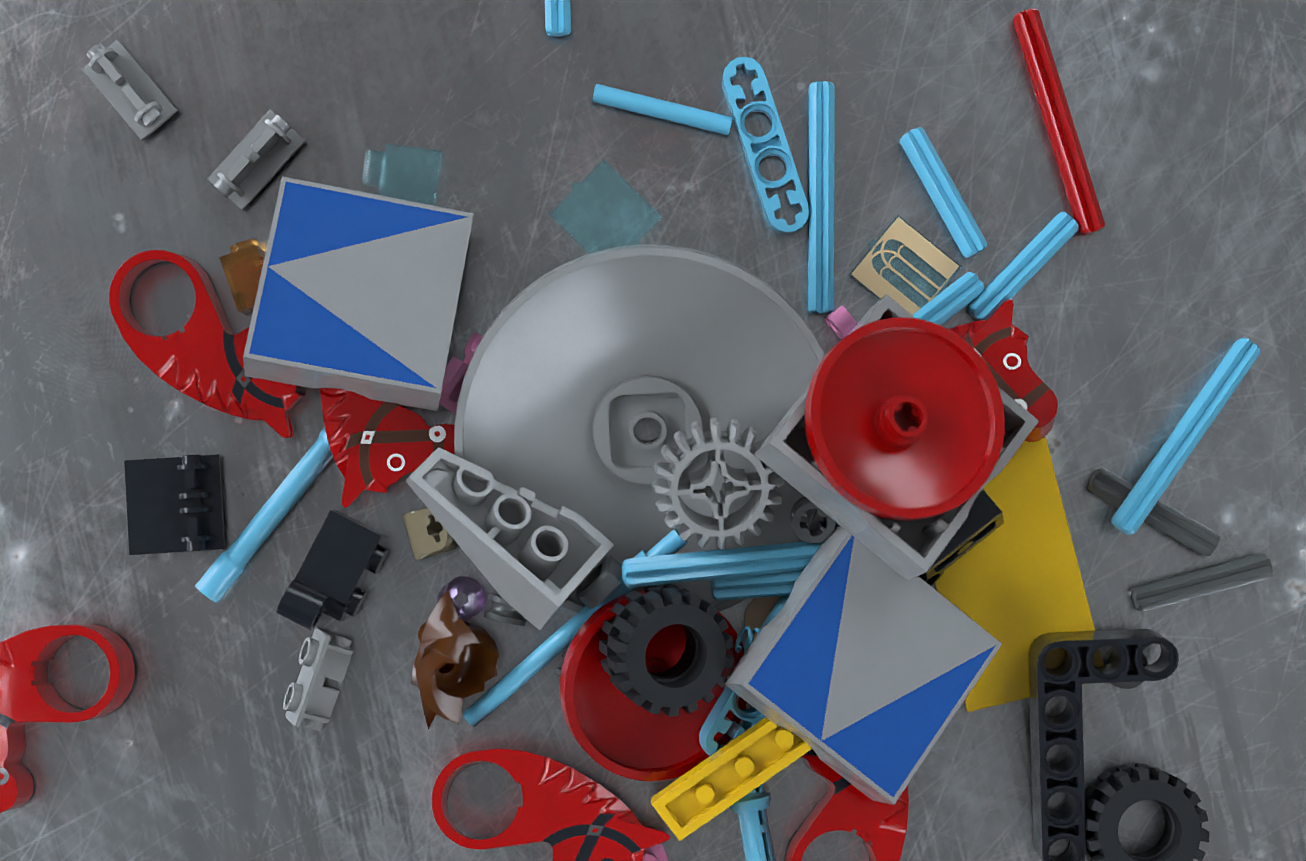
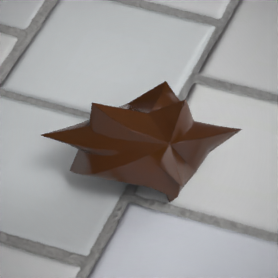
[411,590,500,729]

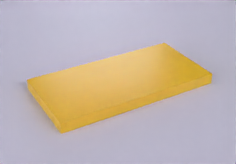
[934,436,1104,712]

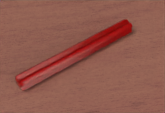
[1013,8,1105,235]

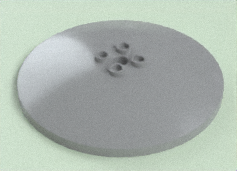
[454,245,825,613]

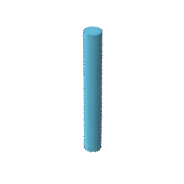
[592,84,733,136]

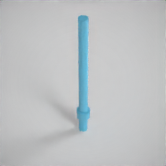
[463,528,688,727]

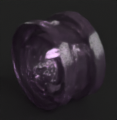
[437,576,485,622]

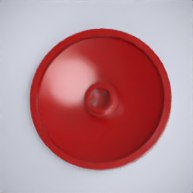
[805,317,1005,521]
[560,589,747,782]

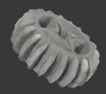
[652,417,785,550]

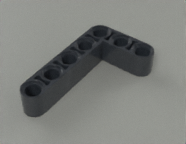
[1028,629,1179,861]

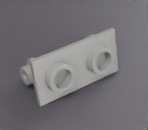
[81,39,178,141]
[207,109,305,210]
[283,627,354,731]

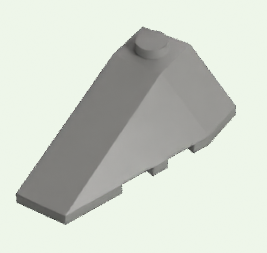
[406,447,614,631]

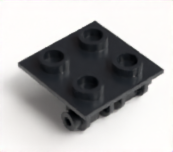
[124,454,225,555]

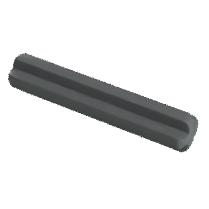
[1088,468,1220,556]
[1132,553,1273,611]

